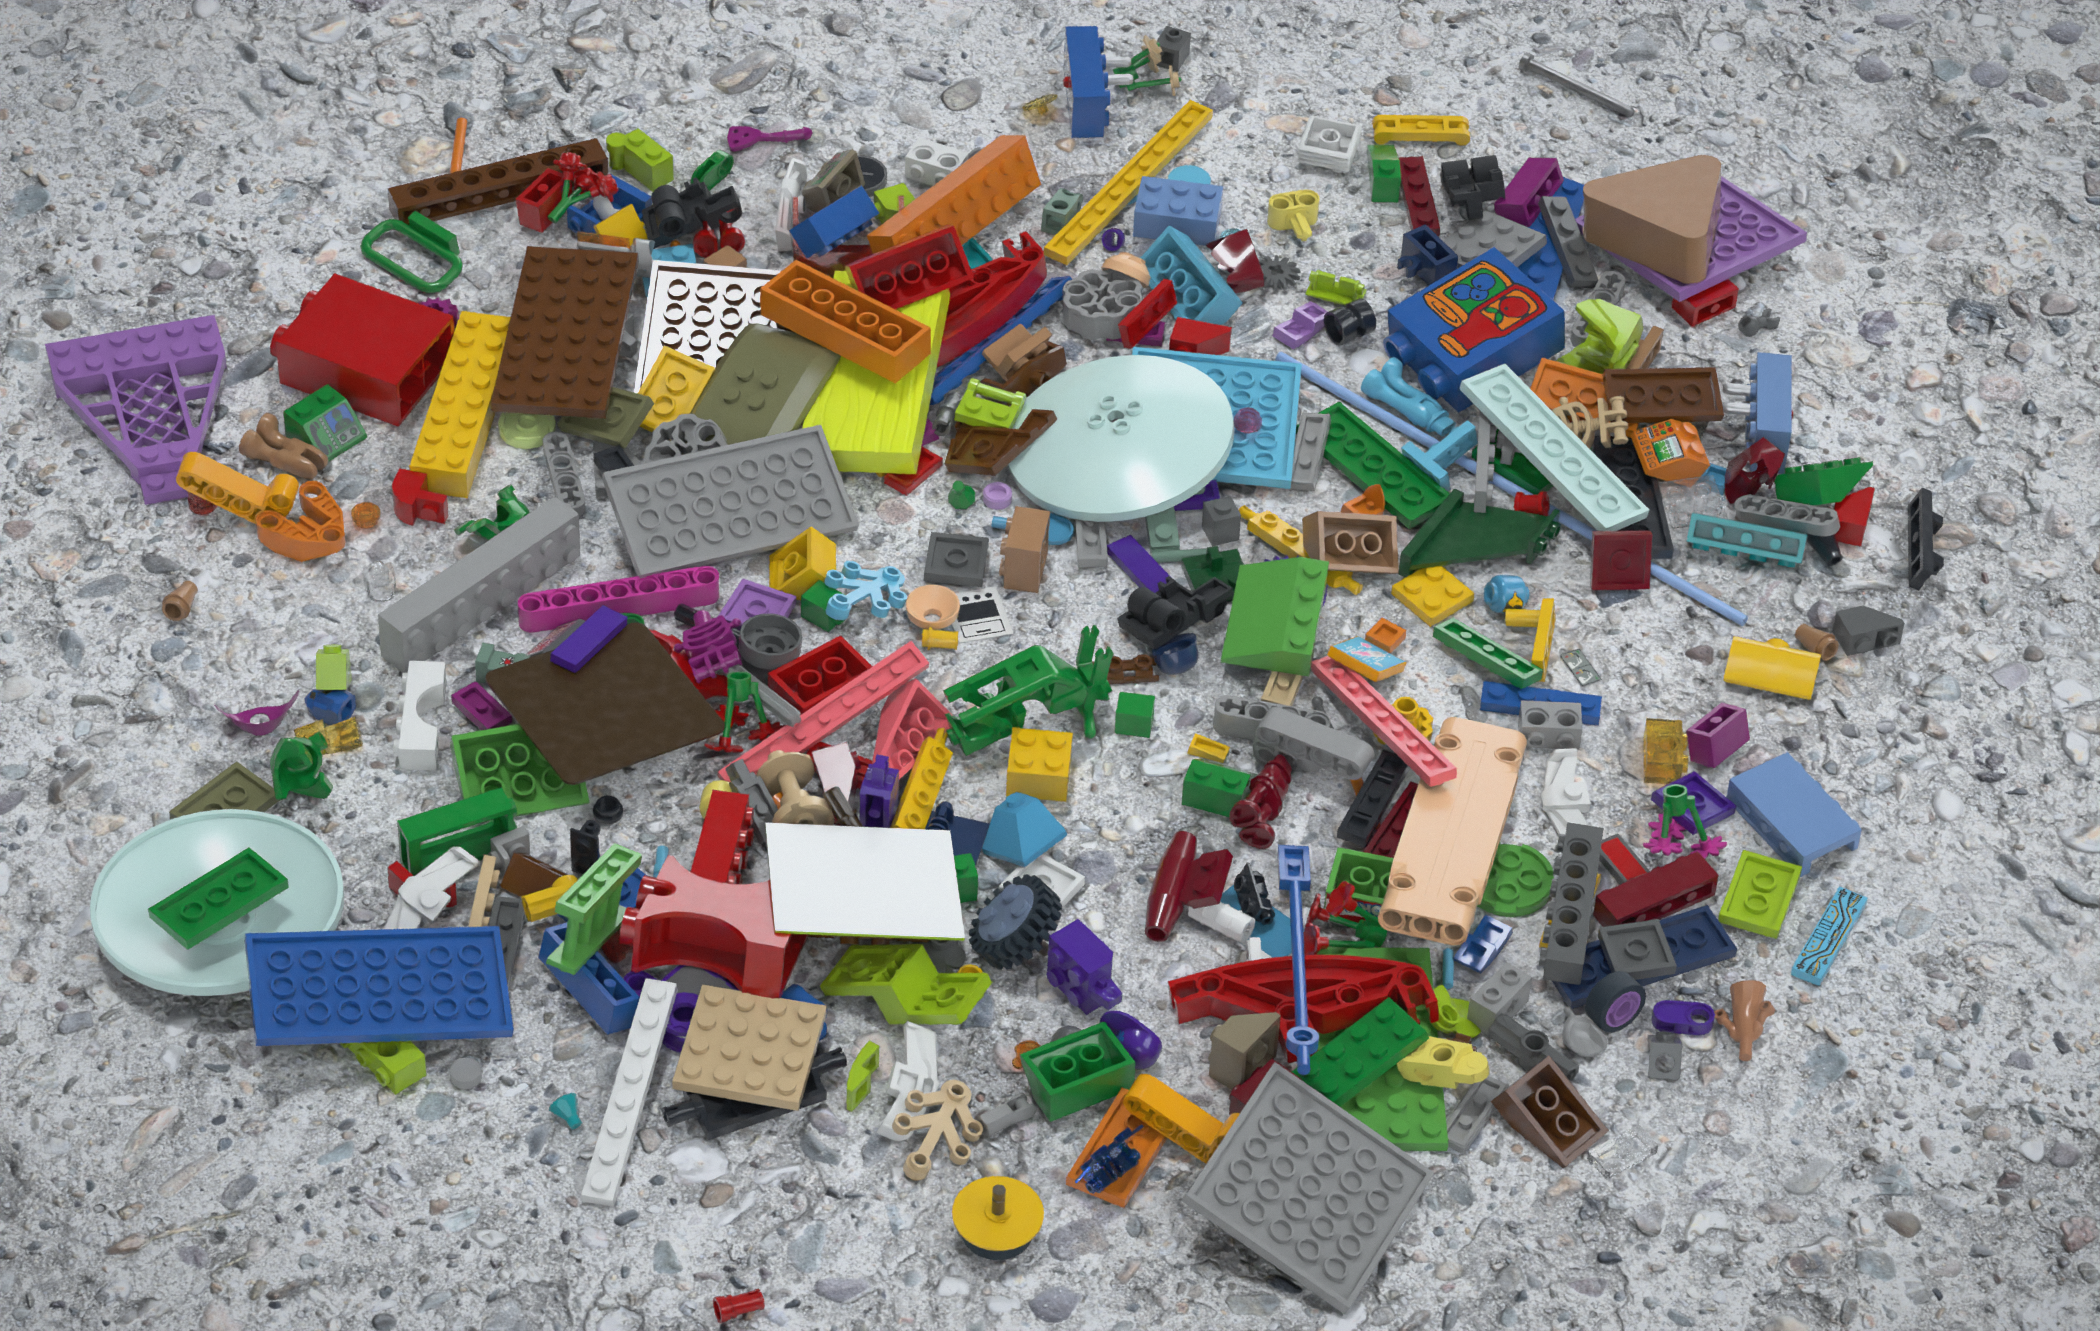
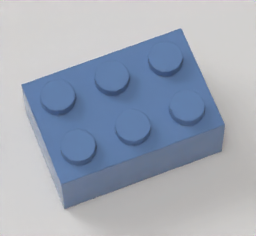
[1133,176,1223,246]

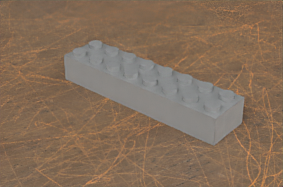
[378,496,580,673]

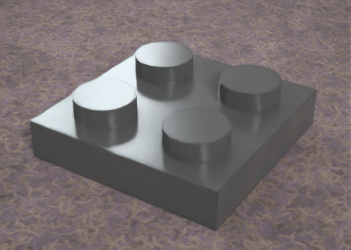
[924,532,989,587]
[1598,919,1677,980]

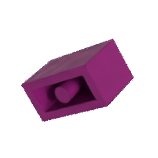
[1686,702,1750,768]

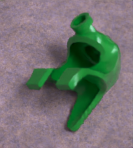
[454,484,530,541]
[270,731,333,800]

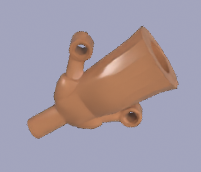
[1714,980,1775,1061]

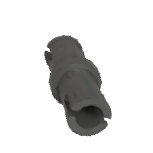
[932,393,961,436]

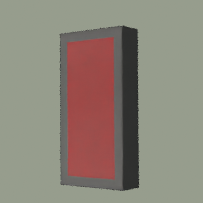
[1599,834,1650,884]

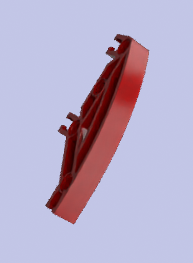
[937,231,1047,368]
[1168,955,1439,1064]

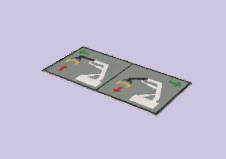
[1560,649,1602,686]

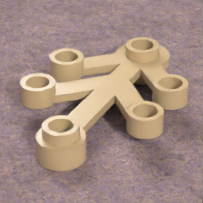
[892,1080,983,1181]

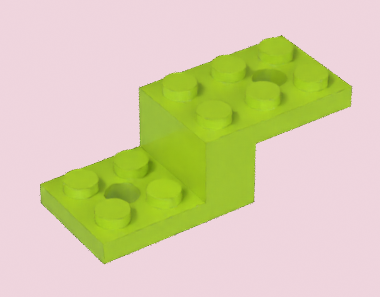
[820,944,992,1025]

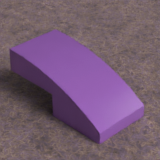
[1272,301,1328,349]

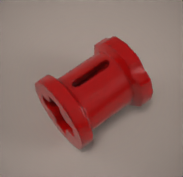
[1514,491,1550,516]

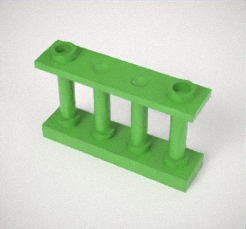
[546,843,642,975]

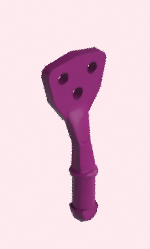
[727,126,813,152]

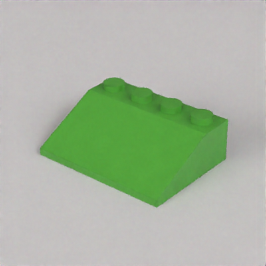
[1221,557,1329,677]
[450,724,590,822]

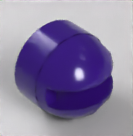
[1102,228,1125,251]

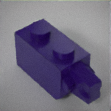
[859,754,899,828]

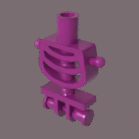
[674,610,742,684]

